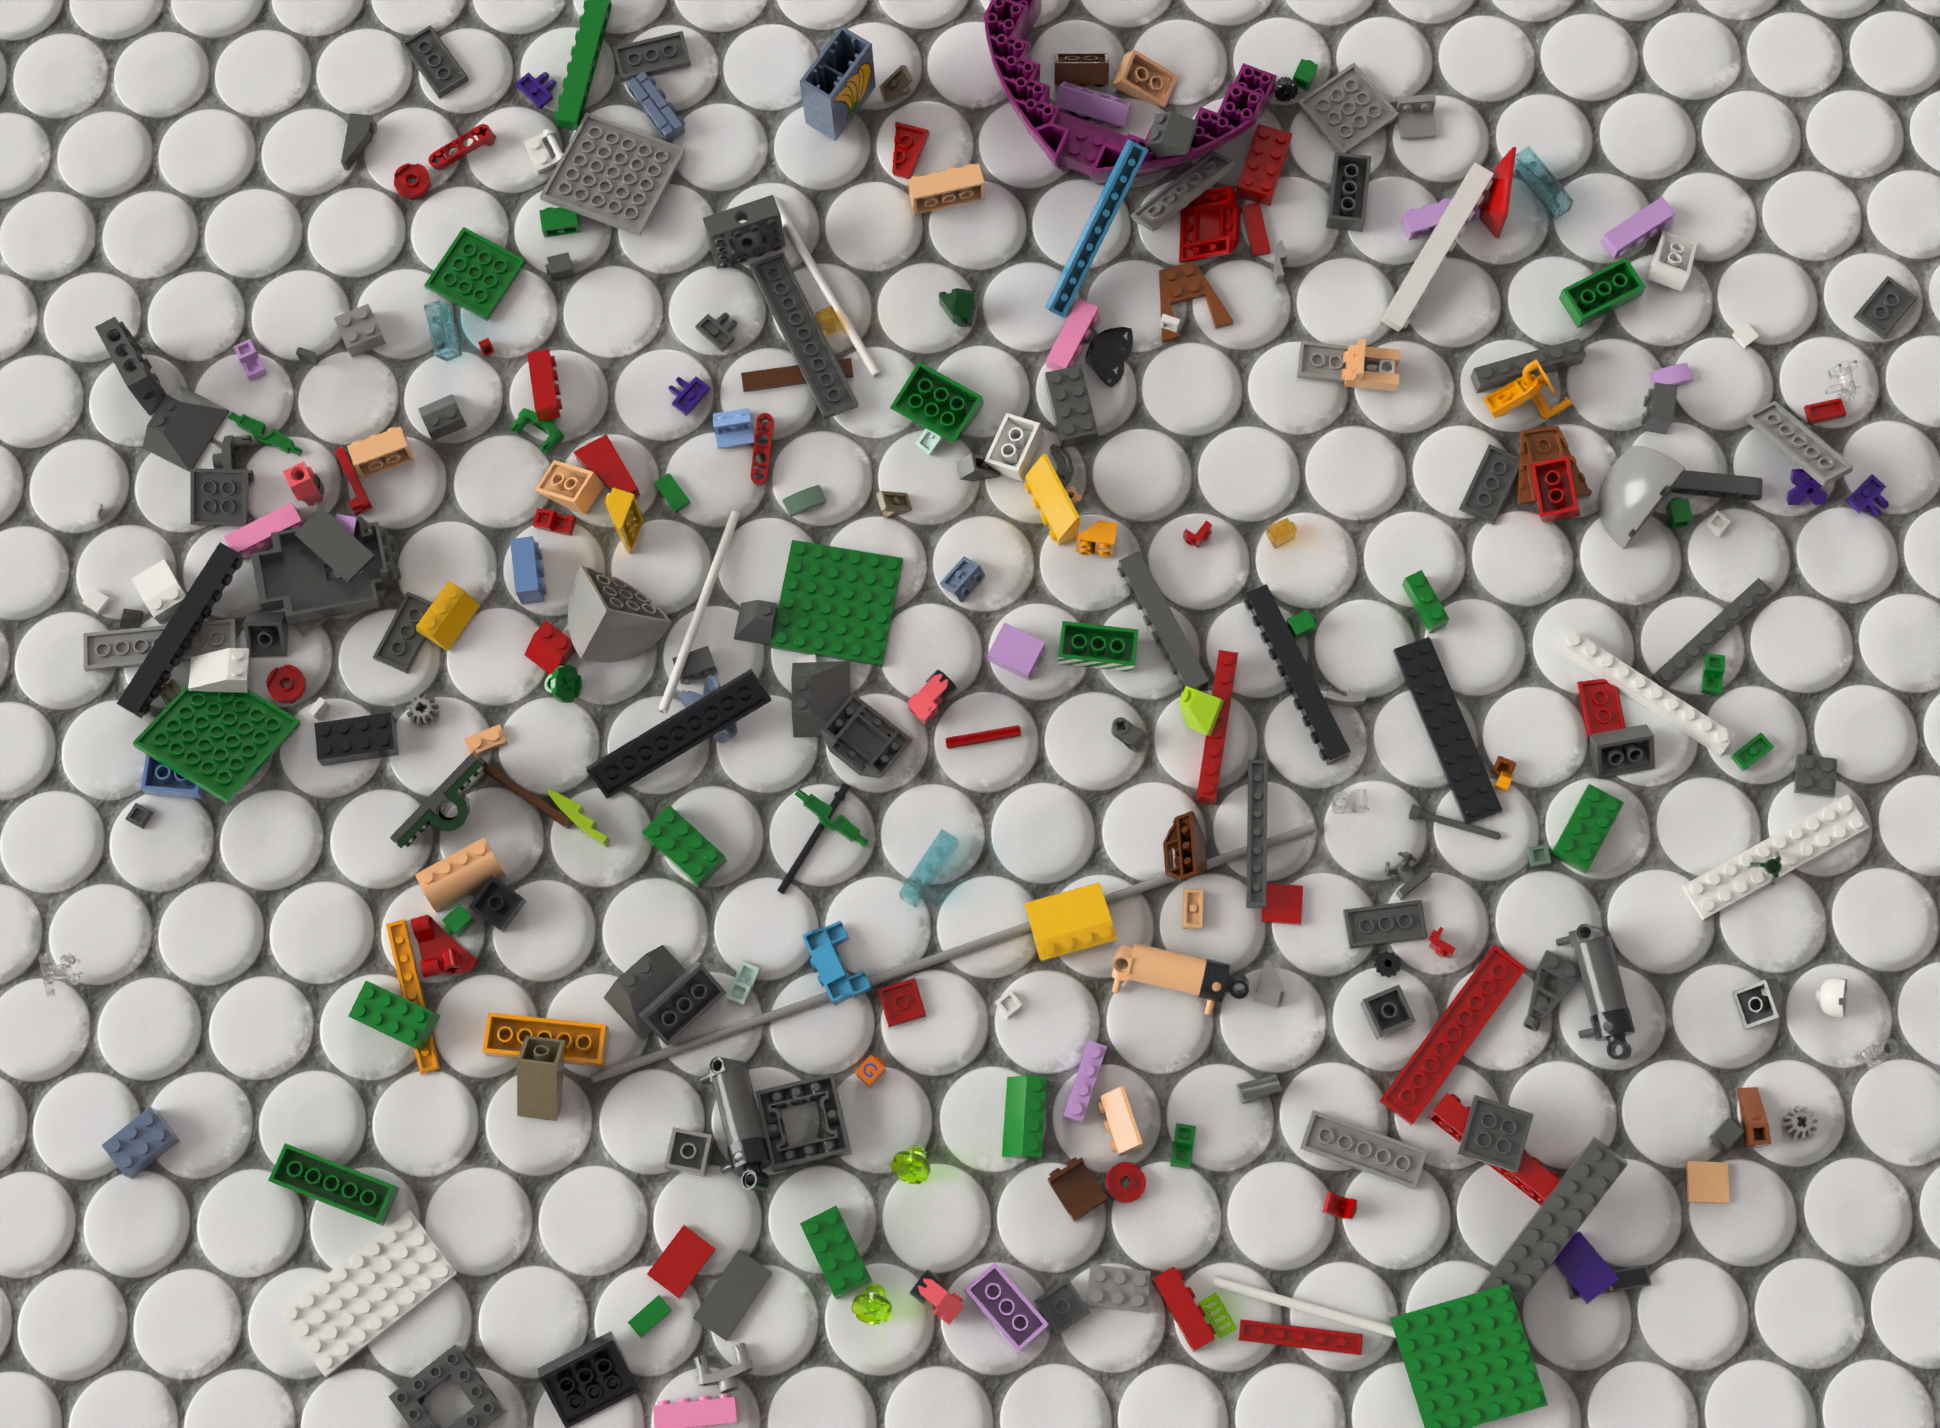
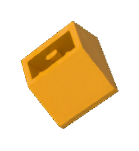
[1076,520,1117,558]

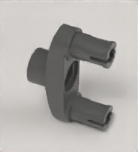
[212,435,254,482]

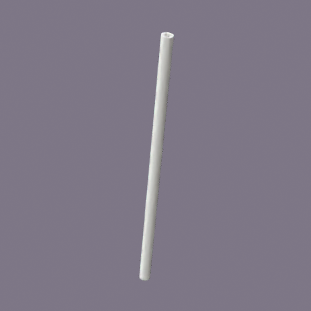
[774,196,881,378]
[658,511,740,714]
[1212,1276,1396,1338]

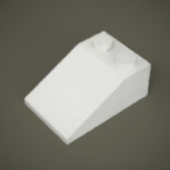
[1647,230,1697,291]
[132,559,186,624]
[188,648,250,693]

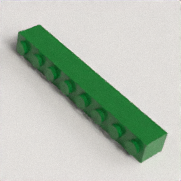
[554,0,612,130]

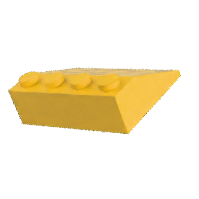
[1023,453,1080,546]
[1024,882,1117,961]

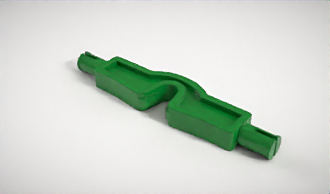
[228,412,303,456]
[795,788,868,847]

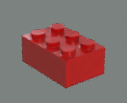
[1531,456,1581,523]

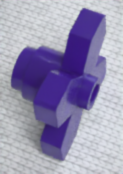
[1786,469,1827,505]

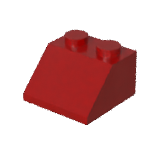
[524,620,576,675]

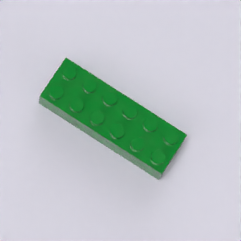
[268,1143,400,1226]

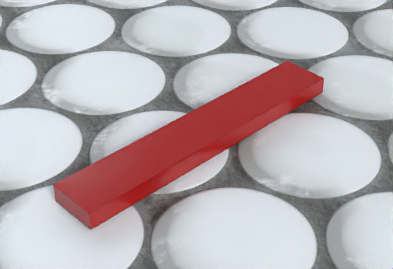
[1238,1319,1363,1355]

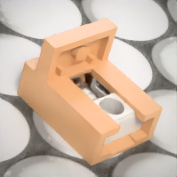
[1342,338,1401,391]

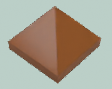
[1492,755,1517,775]

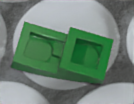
[1701,653,1725,696]
[1170,1123,1196,1169]

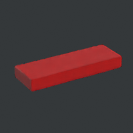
[1241,202,1271,257]

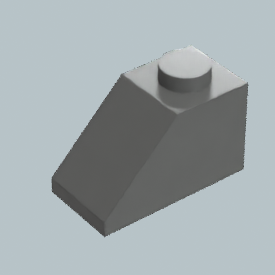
[956,453,1001,482]

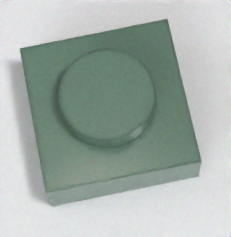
[1527,844,1551,868]

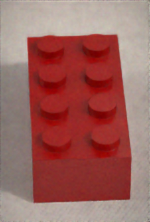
[1236,124,1293,206]

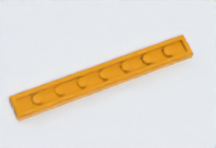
[386,919,440,1075]

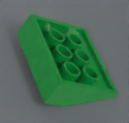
[890,362,984,444]

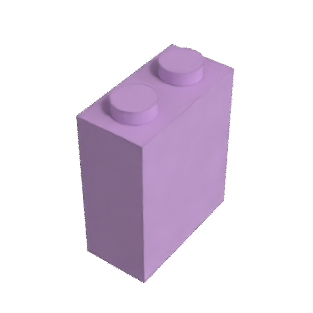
[987,623,1047,680]

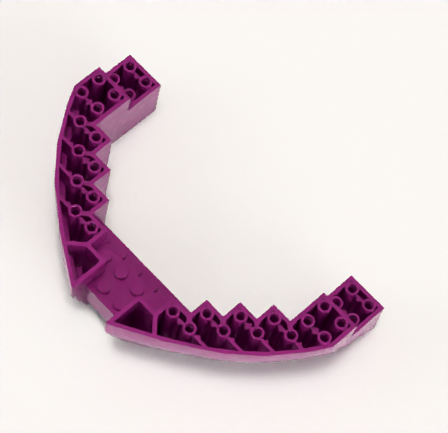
[984,0,1277,185]

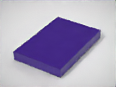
[1553,1231,1619,1304]

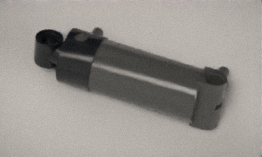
[1556,924,1635,1060]
[699,1056,771,1192]

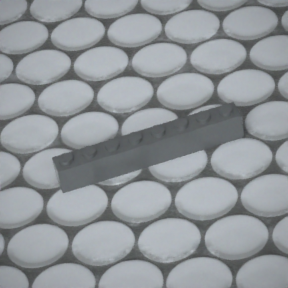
[1117,551,1209,692]

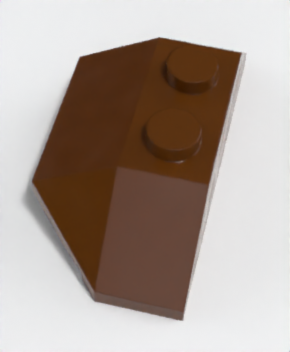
[1163,811,1207,881]

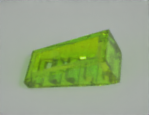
[1198,1292,1237,1339]

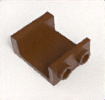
[1048,1157,1108,1222]

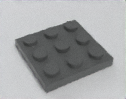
[190,468,248,526]
[1457,1095,1534,1173]

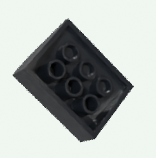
[538,1331,640,1428]

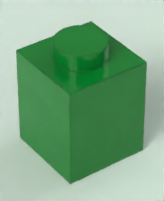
[1293,59,1318,91]
[1666,497,1693,529]
[1286,609,1317,641]
[442,904,476,938]

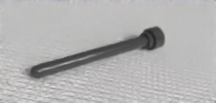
[1408,804,1501,840]

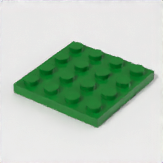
[424,227,526,321]

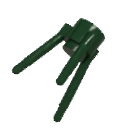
[1750,851,1782,885]

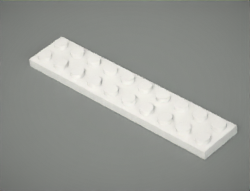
[1682,794,1869,920]

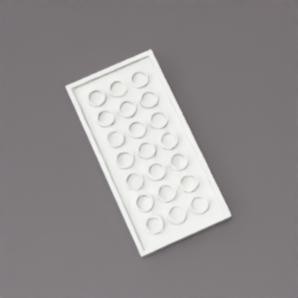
[278,1210,458,1377]

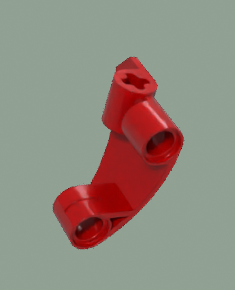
[411,915,478,978]

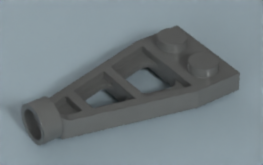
[1523,950,1580,1032]

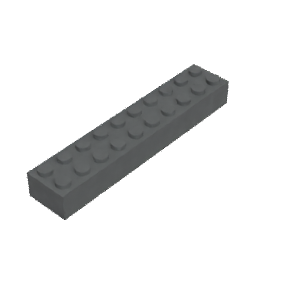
[1474,1136,1628,1308]

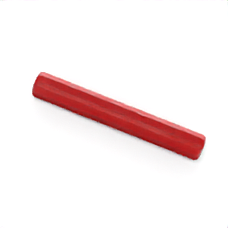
[945,725,1021,749]

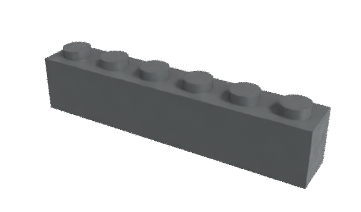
[1471,338,1586,393]

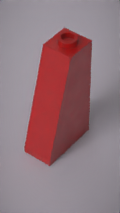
[574,434,640,499]

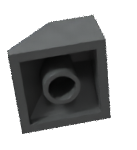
[734,600,778,645]
[1732,978,1784,1029]

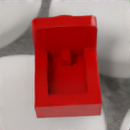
[1183,521,1213,548]
[1428,927,1456,958]
[1322,1192,1357,1220]

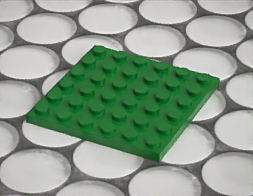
[770,540,903,667]
[133,684,301,804]
[1390,1283,1548,1428]

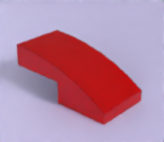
[532,508,577,536]

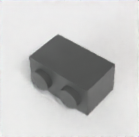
[672,646,717,684]

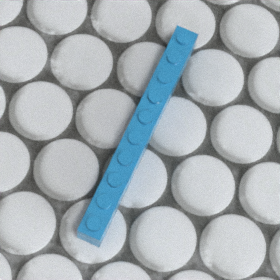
[1045,139,1149,318]

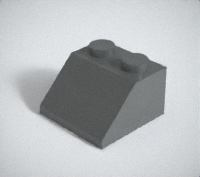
[1146,112,1198,157]
[418,394,467,441]
[243,612,289,657]

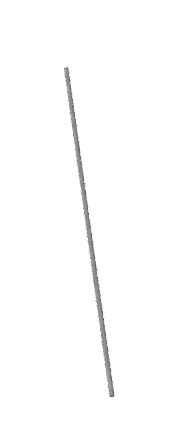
[590,823,1316,1083]

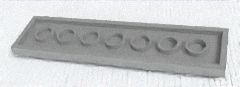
[83,618,237,671]

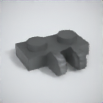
[695,313,737,352]

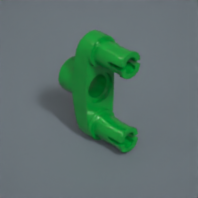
[509,408,564,455]

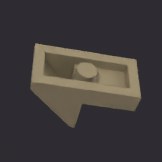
[879,65,913,102]
[876,491,912,518]

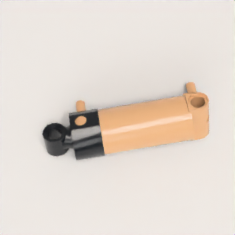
[1111,943,1249,1015]

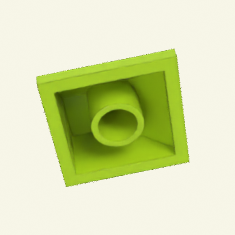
[1179,686,1224,736]

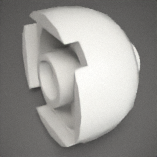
[1816,978,1847,1018]

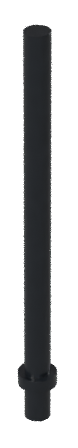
[777,783,850,895]

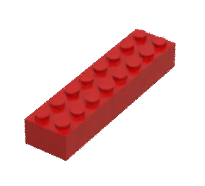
[1427,1093,1560,1205]

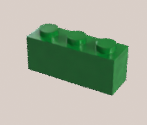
[1402,570,1449,633]

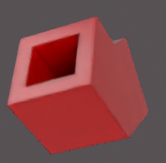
[478,338,495,357]

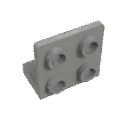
[1396,94,1437,140]

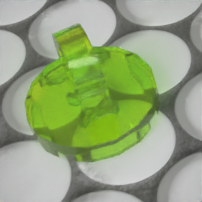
[890,1145,931,1184]
[851,1284,892,1325]

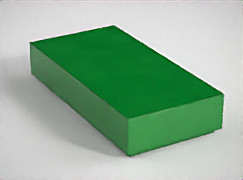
[654,473,691,514]
[628,1295,672,1338]

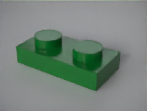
[1731,732,1774,771]

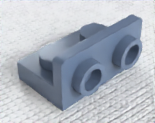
[939,556,985,602]

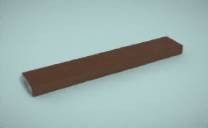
[741,358,854,392]
[482,762,573,829]

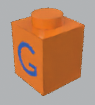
[855,1055,886,1088]

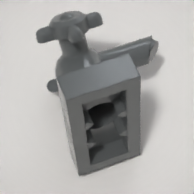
[1385,852,1433,900]

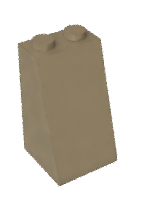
[517,1035,566,1121]

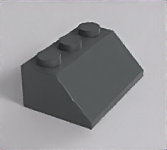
[1590,724,1655,779]

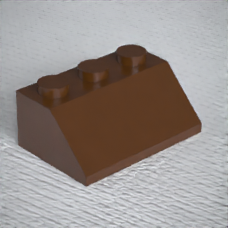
[1054,53,1109,87]

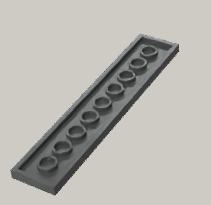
[750,252,859,420]

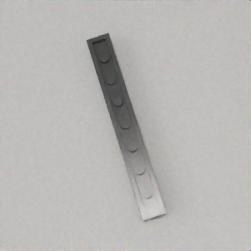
[1651,578,1772,690]
[1246,759,1268,909]

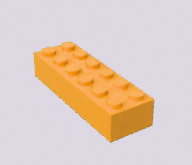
[482,1012,609,1068]

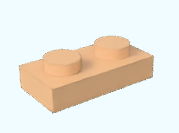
[464,724,508,755]
[1182,889,1204,929]

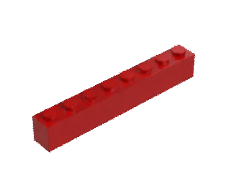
[1196,650,1238,805]

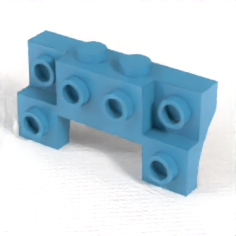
[802,921,872,1006]

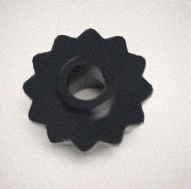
[1274,77,1298,102]
[1374,951,1401,978]

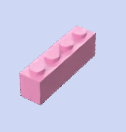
[1046,298,1100,370]
[224,502,304,560]
[653,1394,739,1428]

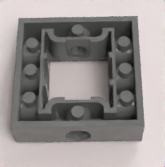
[703,195,786,269]
[95,317,167,415]
[755,1073,852,1172]
[388,1344,507,1428]

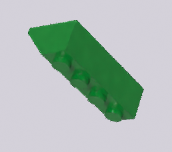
[1002,1075,1047,1160]

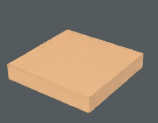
[1686,1161,1729,1204]

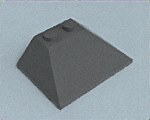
[143,386,229,472]
[791,661,850,738]
[821,693,913,779]
[604,945,686,1041]

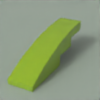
[546,788,610,847]

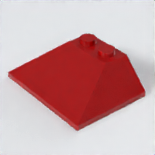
[1478,147,1517,238]
[1179,185,1240,263]

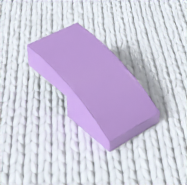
[234,339,267,381]
[1649,363,1693,386]

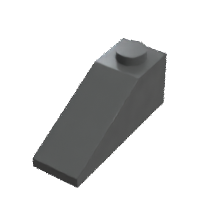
[341,113,377,171]

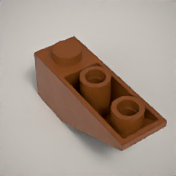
[1737,1087,1771,1148]

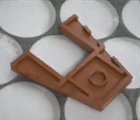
[1159,261,1233,343]
[1518,426,1592,505]

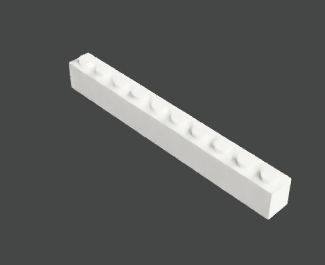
[1380,162,1494,332]
[1556,628,1735,756]

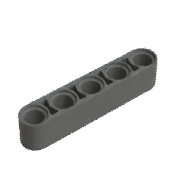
[1671,470,1763,501]

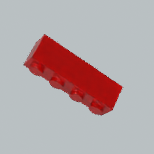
[527,349,563,422]
[1152,1266,1216,1352]

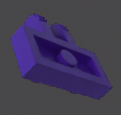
[515,72,557,110]
[668,376,711,417]
[1845,474,1889,517]

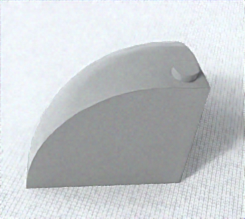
[1598,446,1685,549]
[568,565,671,663]

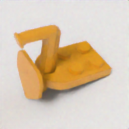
[1482,359,1573,419]

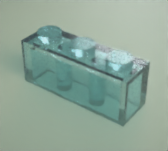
[424,299,462,362]

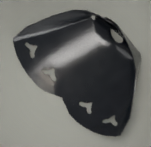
[1085,327,1133,387]

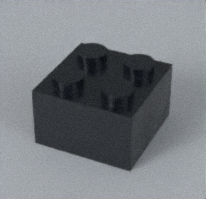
[469,876,526,932]

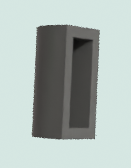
[1236,1074,1282,1104]

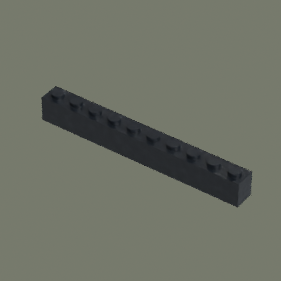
[117,542,244,718]
[1244,584,1351,765]

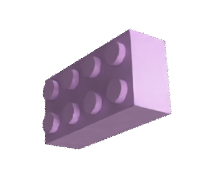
[964,1262,1049,1354]

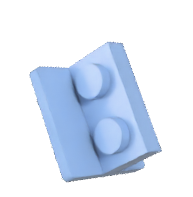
[713,408,754,449]

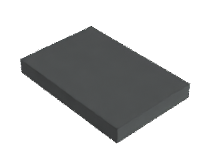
[1854,276,1918,339]

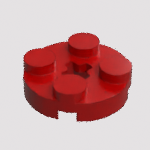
[394,163,431,200]
[266,665,306,704]
[1106,1162,1146,1203]

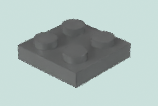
[1794,754,1837,798]
[1034,1278,1091,1336]

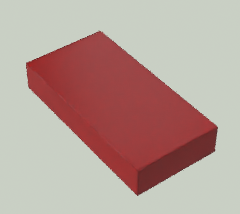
[1804,398,1847,425]

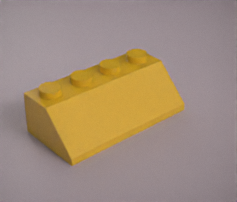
[605,488,644,554]

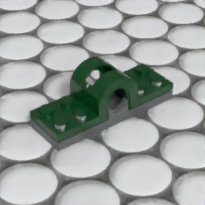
[390,751,485,848]

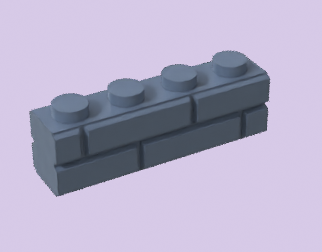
[627,72,686,142]

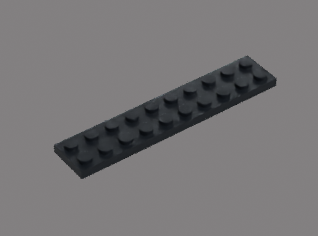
[1393,637,1503,824]
[586,669,772,799]

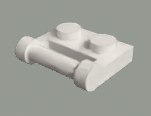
[523,128,564,174]

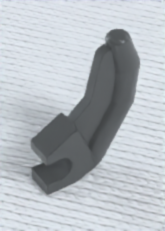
[1050,444,1075,488]

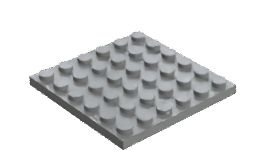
[540,112,686,237]

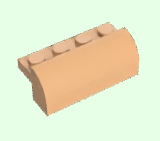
[415,837,505,913]

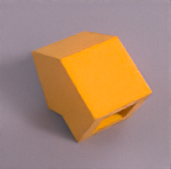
[1494,771,1513,793]

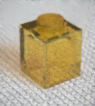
[815,305,841,336]
[1266,518,1297,549]

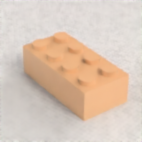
[908,163,985,215]

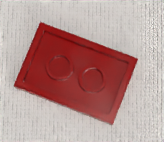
[1577,679,1626,738]
[647,1225,716,1299]

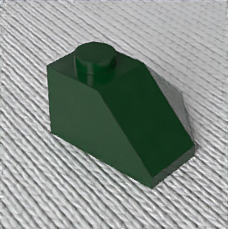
[939,288,976,327]

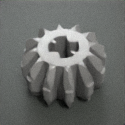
[407,694,439,727]
[1782,1106,1818,1141]

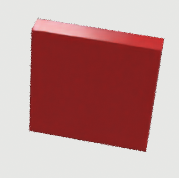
[1261,883,1303,925]
[877,978,926,1028]

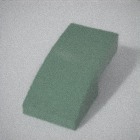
[783,485,827,517]

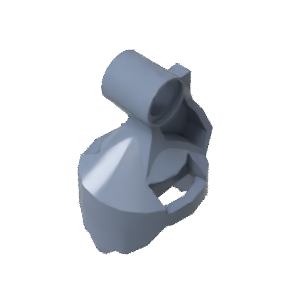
[679,675,737,744]

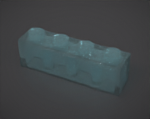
[1514,146,1574,220]
[899,829,959,908]

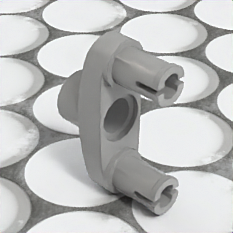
[694,1342,753,1394]

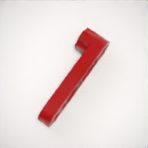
[428,124,496,170]
[750,413,775,486]
[334,446,373,516]

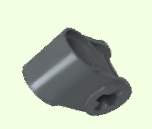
[1111,717,1148,752]

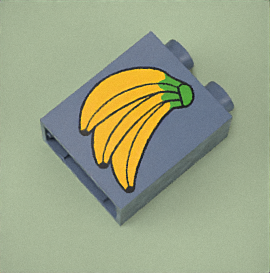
[800,26,876,141]

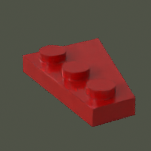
[892,122,930,179]

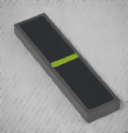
[1566,1265,1651,1300]

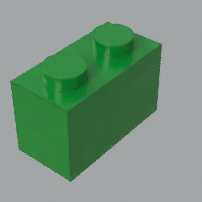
[539,207,580,238]

